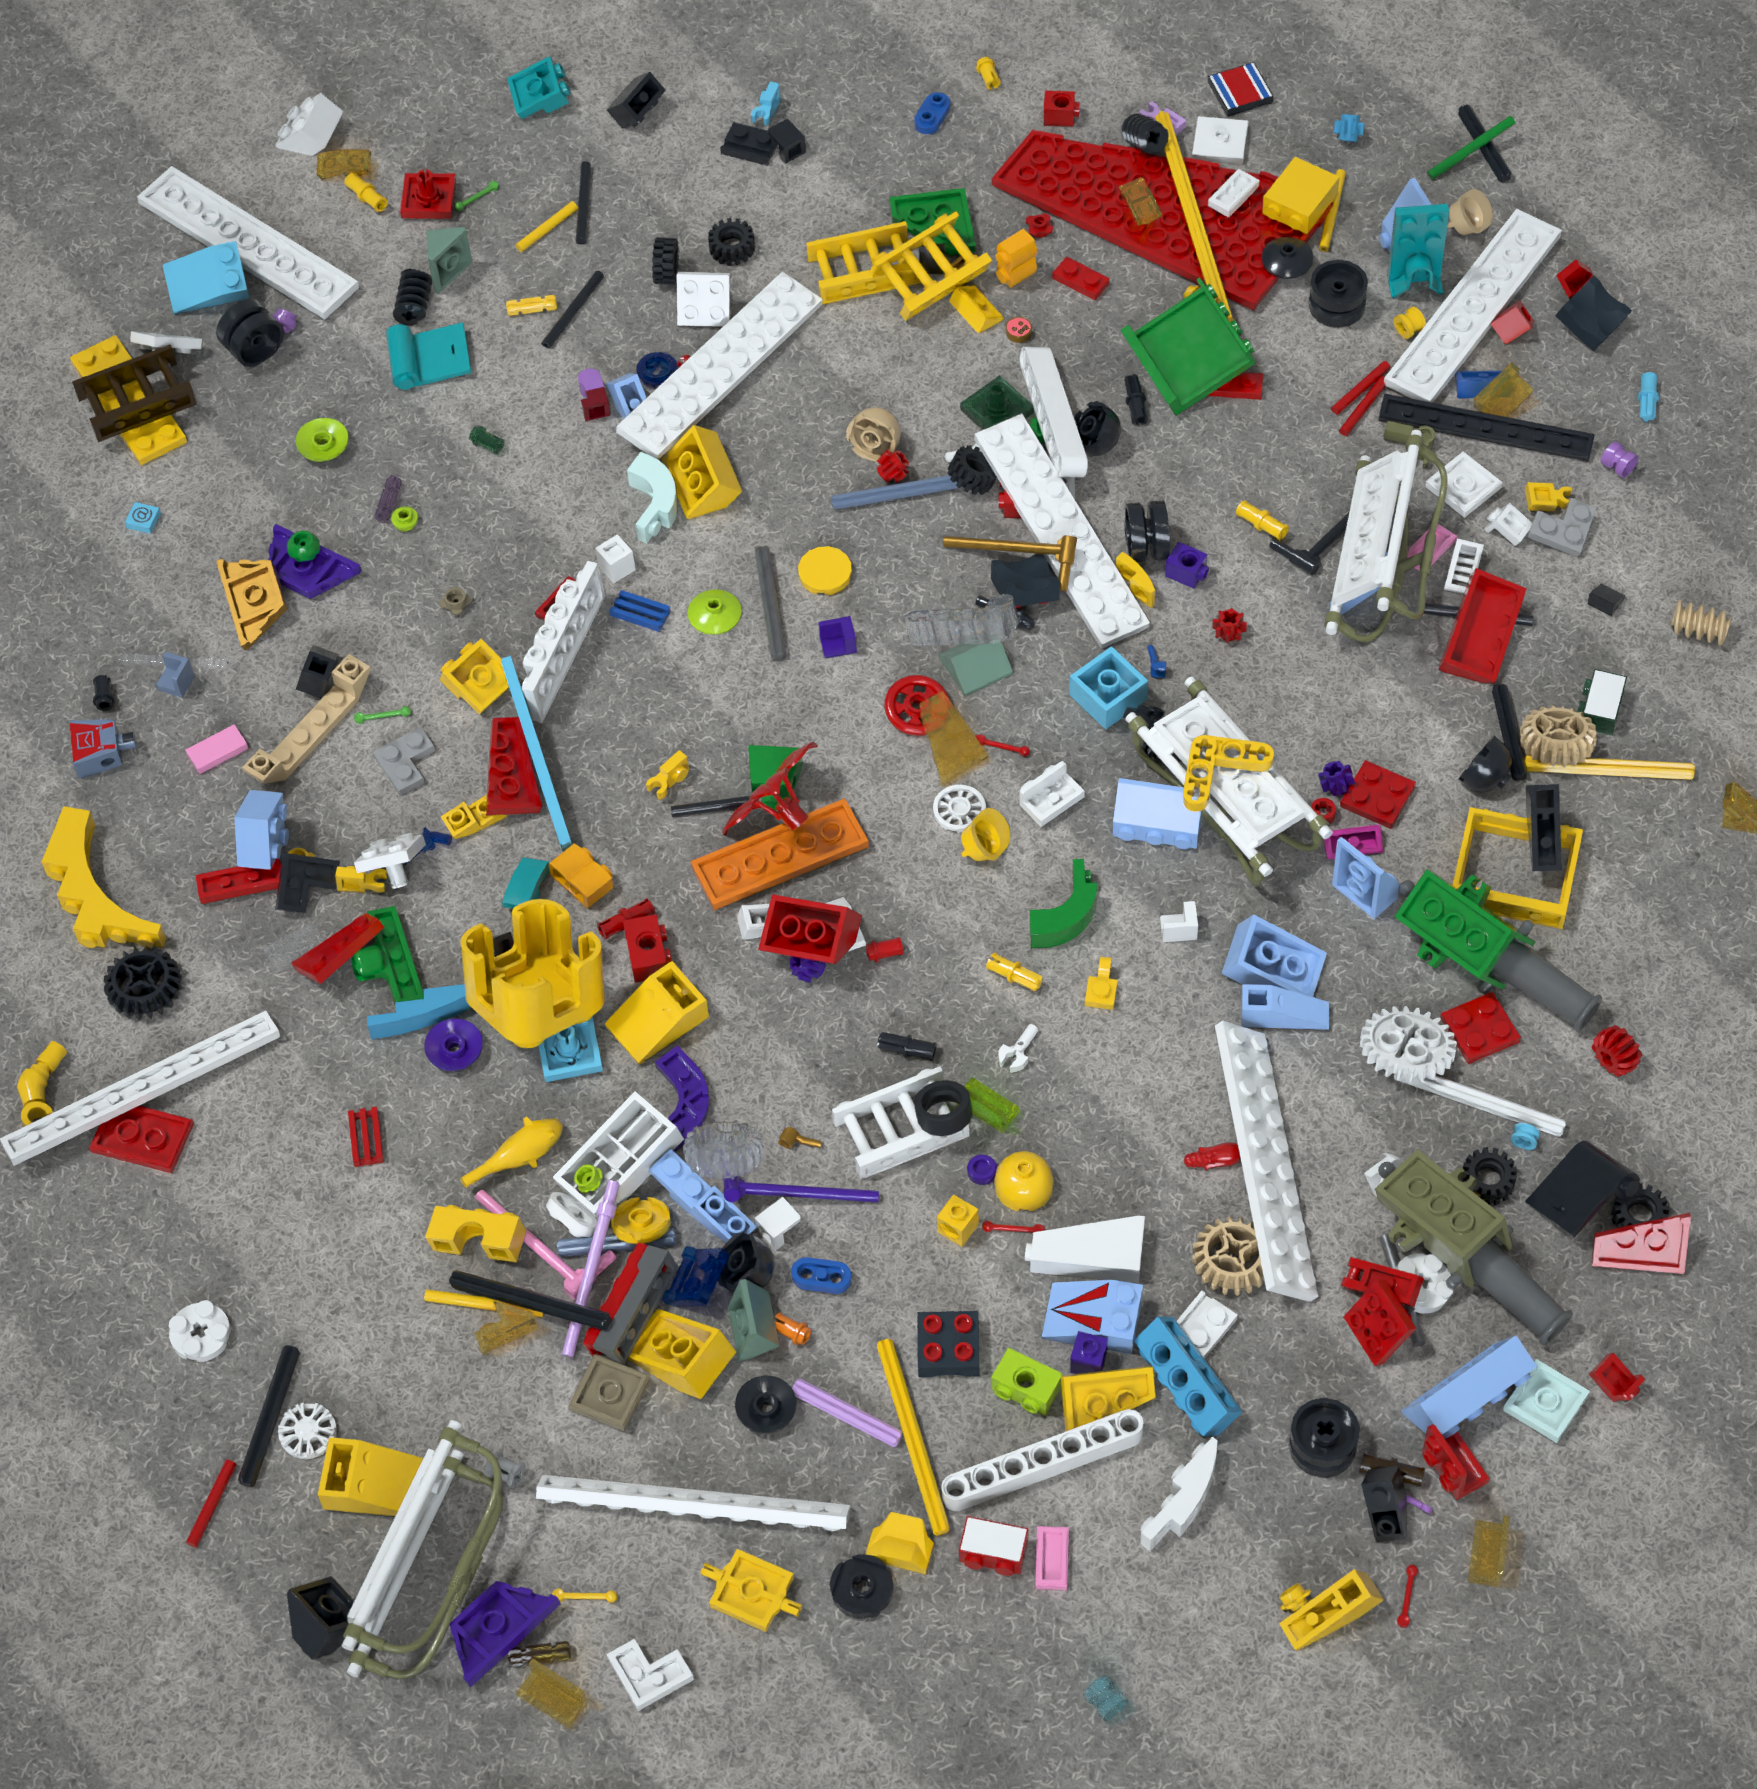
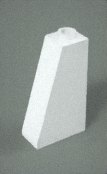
[1025,1216,1145,1283]

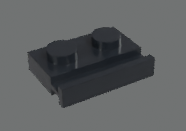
[720,122,778,166]

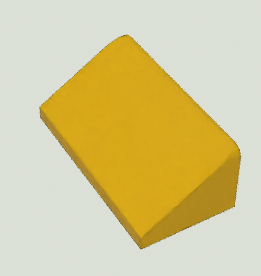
[949,285,1004,333]

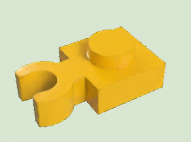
[1524,482,1573,512]

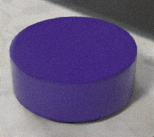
[967,1154,997,1185]

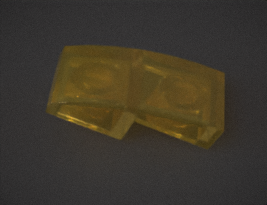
[316,149,371,180]
[1119,177,1162,226]

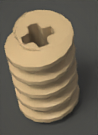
[1671,599,1733,646]

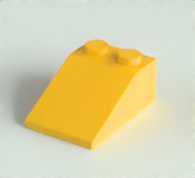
[628,1309,736,1399]

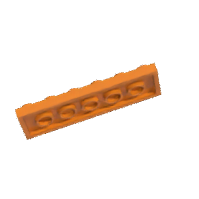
[690,798,869,911]

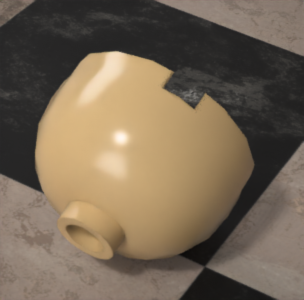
[846,407,901,462]

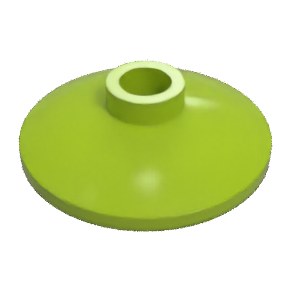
[296,418,349,462]
[687,589,742,635]

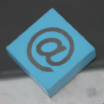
[125,502,161,534]

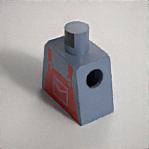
[69,719,137,778]

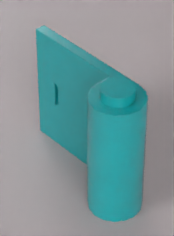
[386,322,472,390]

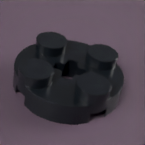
[830,1554,893,1619]

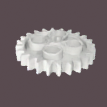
[1360,1006,1457,1083]

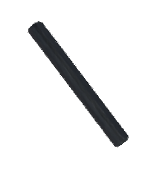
[238,1345,300,1487]

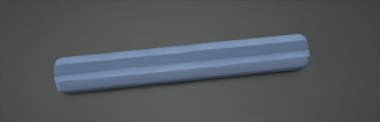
[557,1228,676,1257]

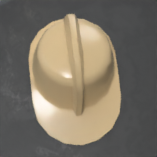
[1447,189,1493,235]

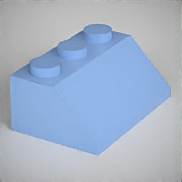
[1113,778,1203,849]

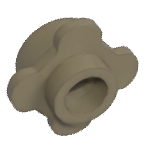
[440,587,472,616]

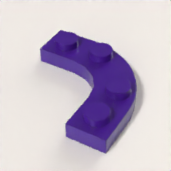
[655,1045,709,1152]

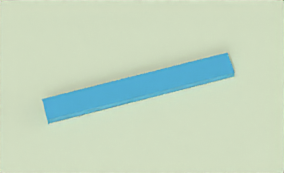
[501,656,572,852]

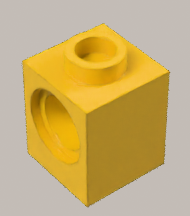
[937,1194,979,1247]

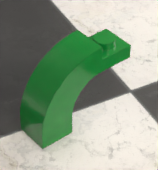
[1030,859,1097,949]

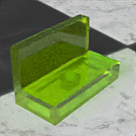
[955,1077,1020,1133]

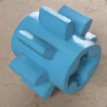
[1334,114,1365,142]

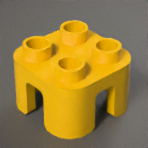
[461,899,605,1048]

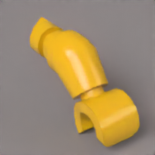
[17,1041,67,1127]

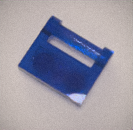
[662,1246,729,1307]

